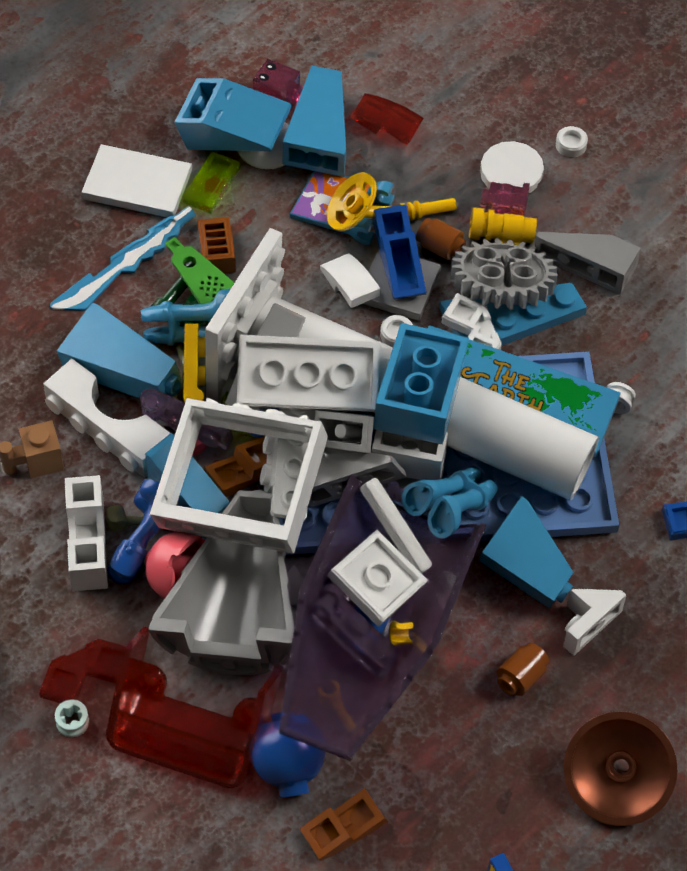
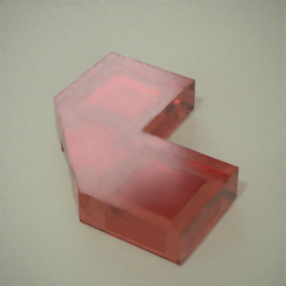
[39,639,133,703]

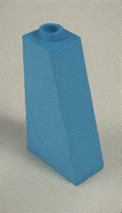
[282,66,346,177]
[57,303,183,407]

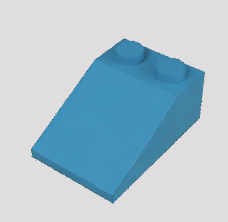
[374,323,469,445]

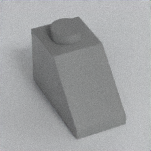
[314,410,374,453]

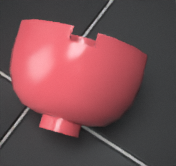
[145,532,206,599]

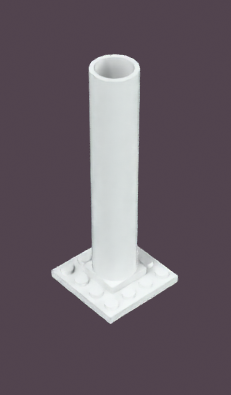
[205,228,599,500]

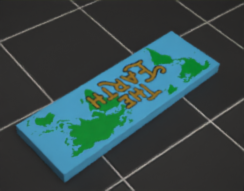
[428,325,621,457]

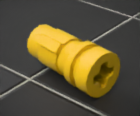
[469,207,537,245]

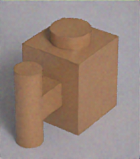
[0,420,64,478]

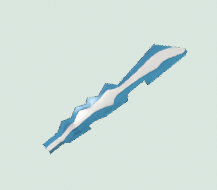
[50,206,195,311]

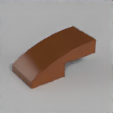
[204,436,267,497]
[300,788,388,861]

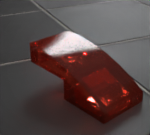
[350,93,424,145]

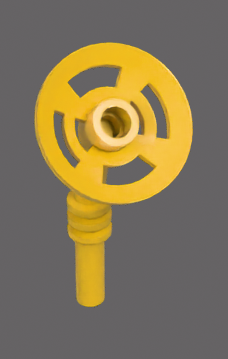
[327,172,457,231]

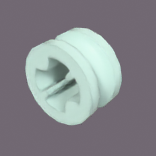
[54,699,89,737]

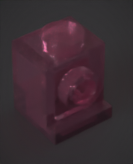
[480,182,530,217]

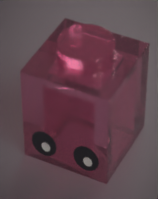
[253,59,303,105]

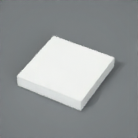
[327,530,428,627]

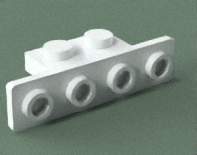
[260,408,315,520]

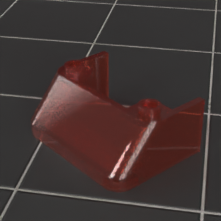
[106,626,282,788]

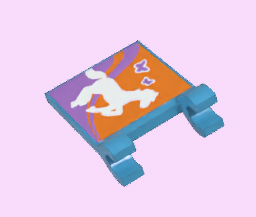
[290,171,395,245]

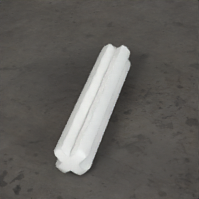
[360,478,432,573]

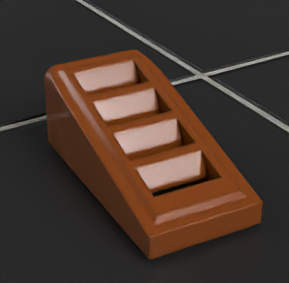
[197,217,236,273]

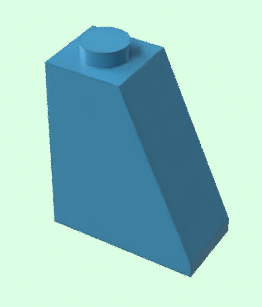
[145,433,230,539]
[479,496,574,609]

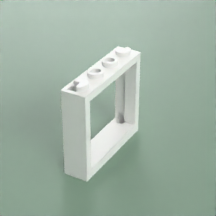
[150,398,328,554]

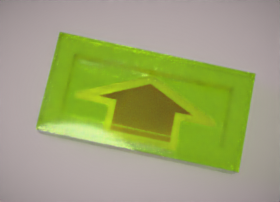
[183,152,240,214]

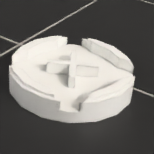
[480,141,544,197]

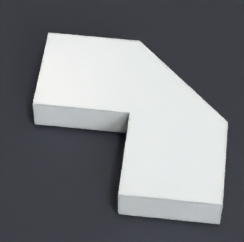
[441,293,502,350]

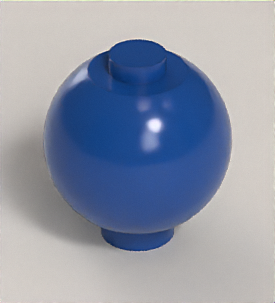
[250,710,326,797]

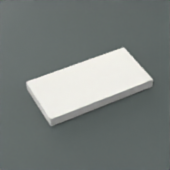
[236,335,381,413]

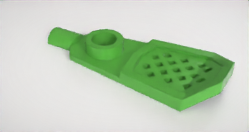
[164,237,234,304]

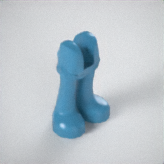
[141,289,230,346]
[402,467,498,538]

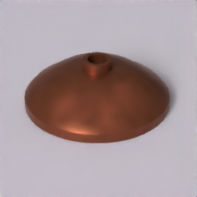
[564,711,678,826]

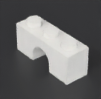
[65,475,108,591]

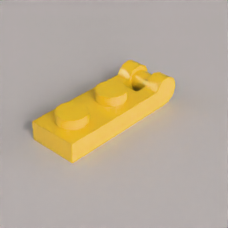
[183,324,206,404]

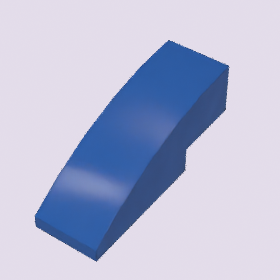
[372,204,427,300]

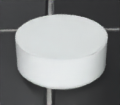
[556,126,588,158]
[380,315,413,347]

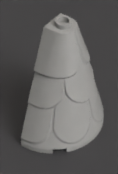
[148,490,296,675]

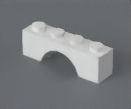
[43,358,170,478]

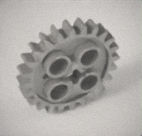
[450,238,558,310]

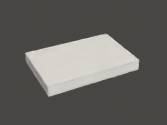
[81,144,192,217]

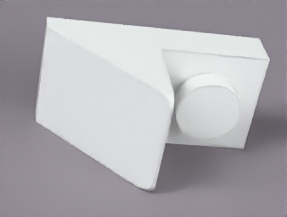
[563,589,626,656]

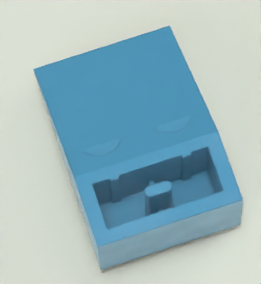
[174,78,292,151]

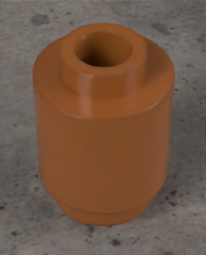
[416,218,466,261]
[496,643,550,696]

